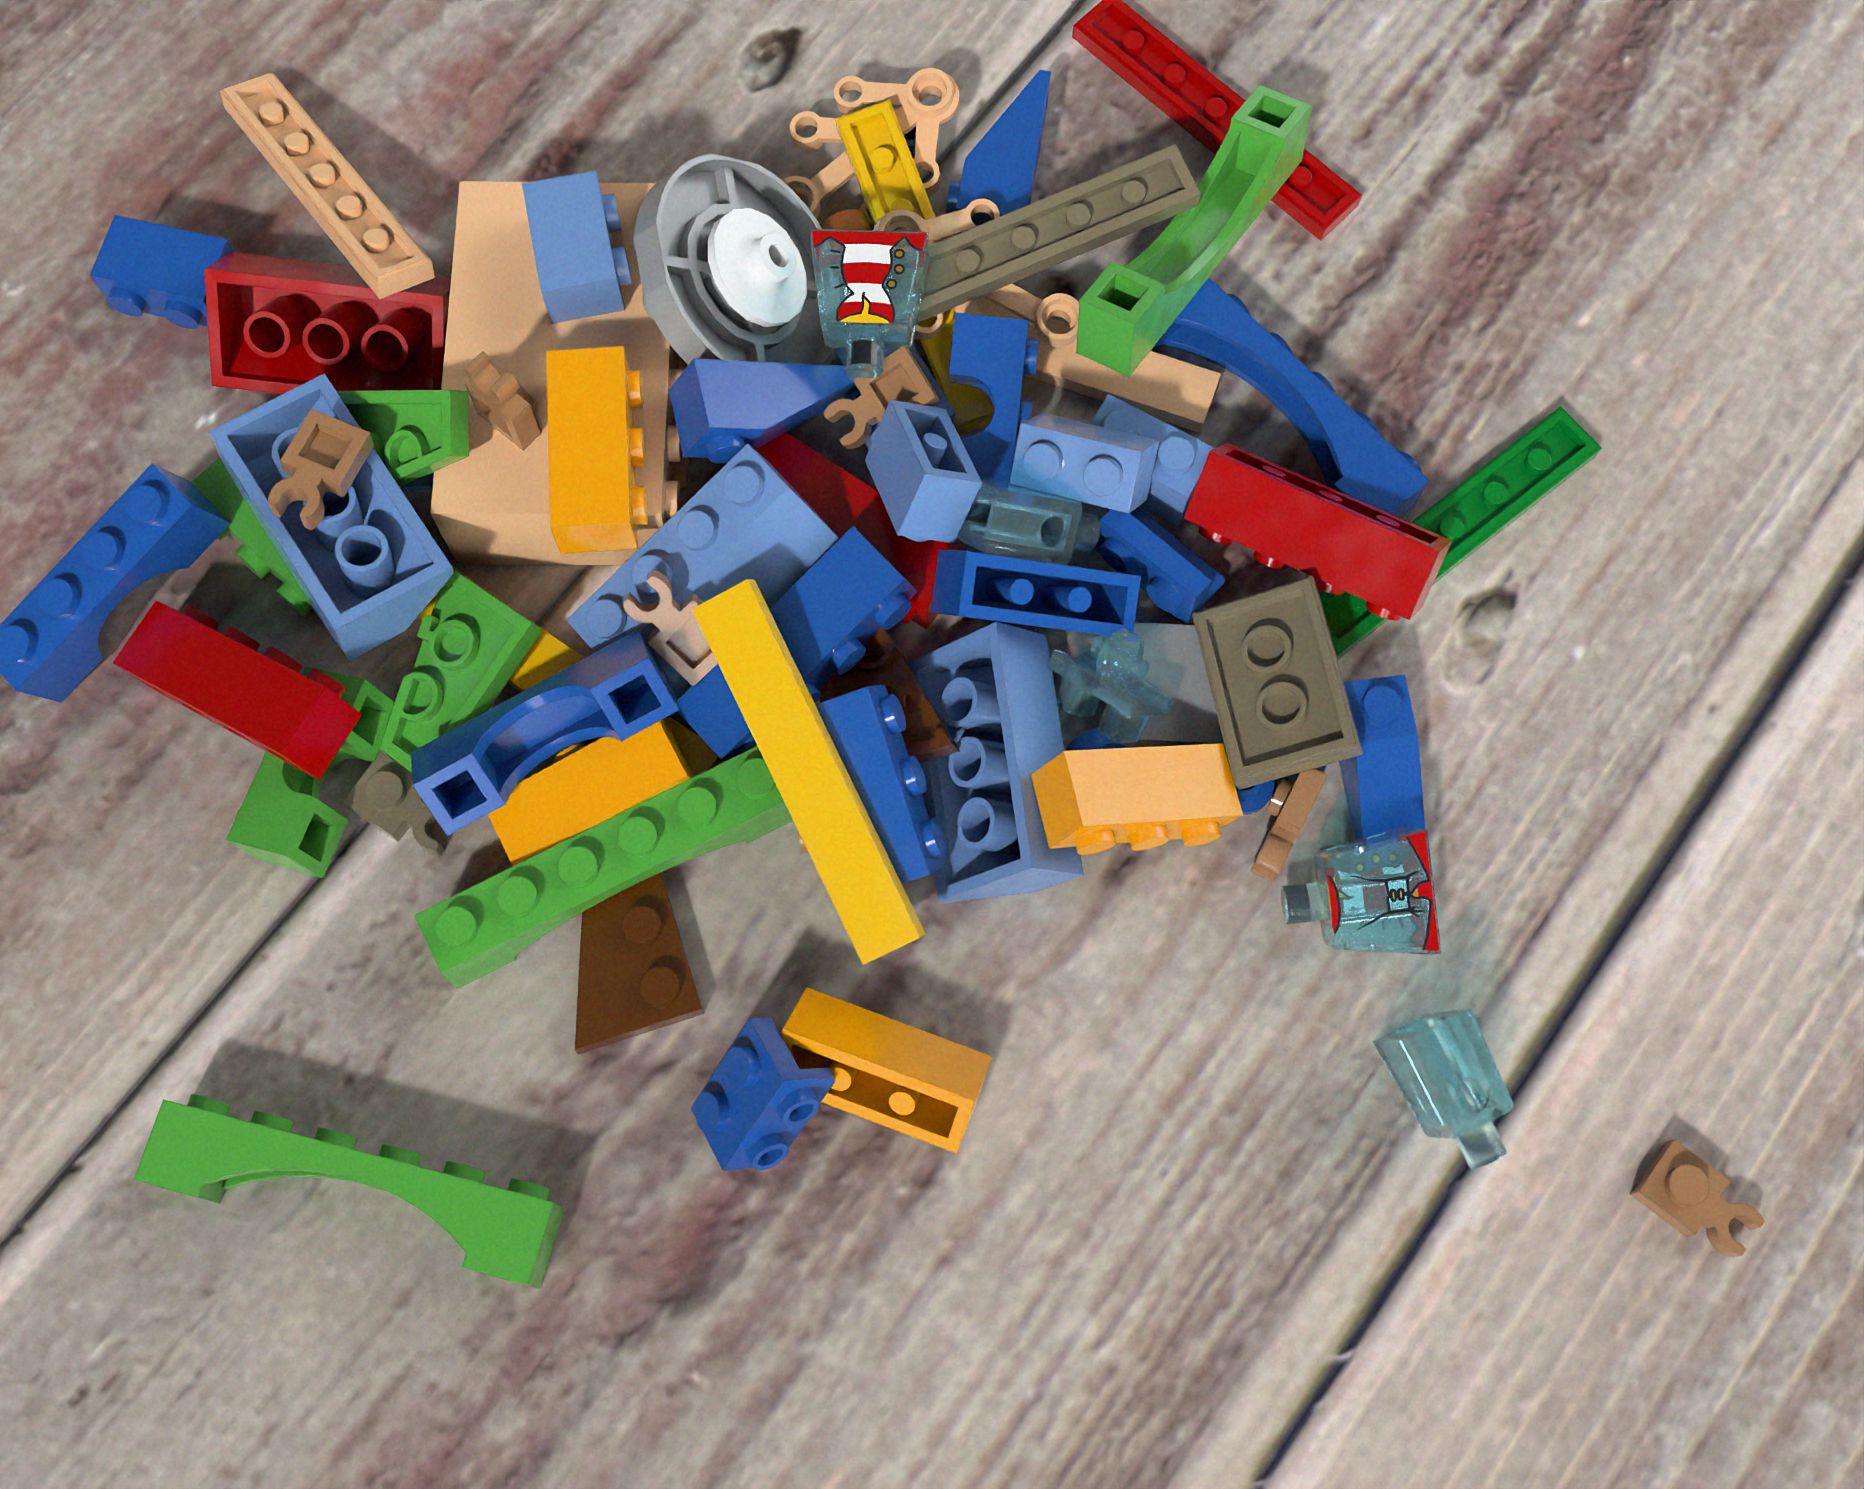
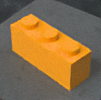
[546,346,648,554]
[488,719,695,866]
[1031,743,1243,855]
[781,987,993,1154]

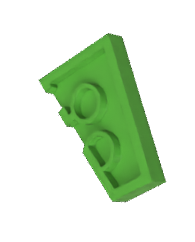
[336,390,469,487]
[379,568,543,772]

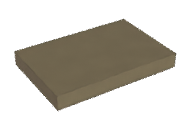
[1192,576,1363,790]

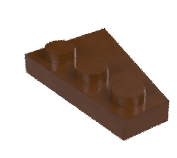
[819,628,960,763]
[575,873,704,1054]

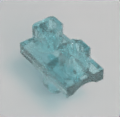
[1048,629,1174,743]

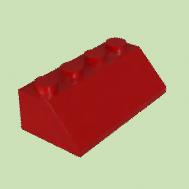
[204,252,451,394]

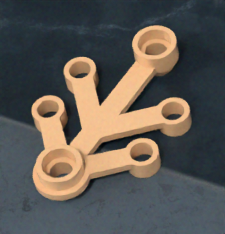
[782,68,960,232]
[873,199,1079,347]

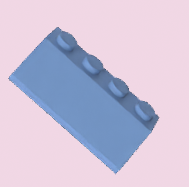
[208,374,454,662]
[567,443,840,718]
[909,622,1084,903]

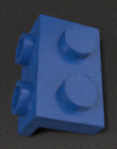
[1094,507,1225,625]
[691,1017,835,1171]

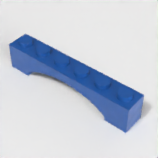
[1152,278,1429,518]

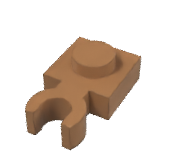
[823,345,941,449]
[463,351,541,451]
[268,409,374,530]
[623,569,718,687]
[1250,769,1328,882]
[1630,1139,1765,1257]

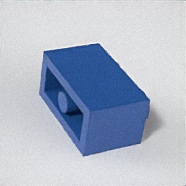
[90,215,234,329]

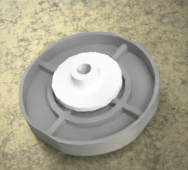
[633,153,845,365]

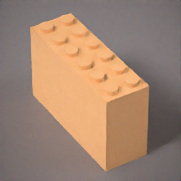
[430,181,690,566]

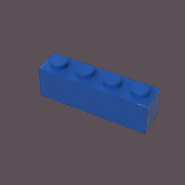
[676,526,918,761]

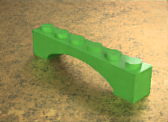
[1076,84,1312,377]
[414,746,793,989]
[133,1094,564,1289]

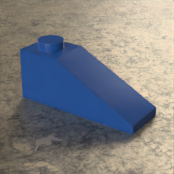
[946,70,1051,226]
[668,359,861,463]
[1339,675,1426,879]

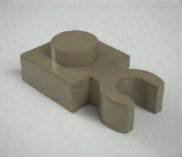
[342,751,462,857]

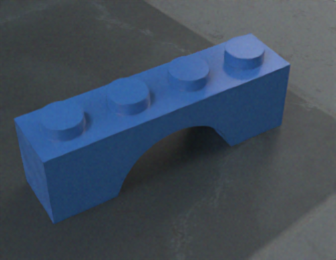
[0,463,231,703]
[411,629,679,836]

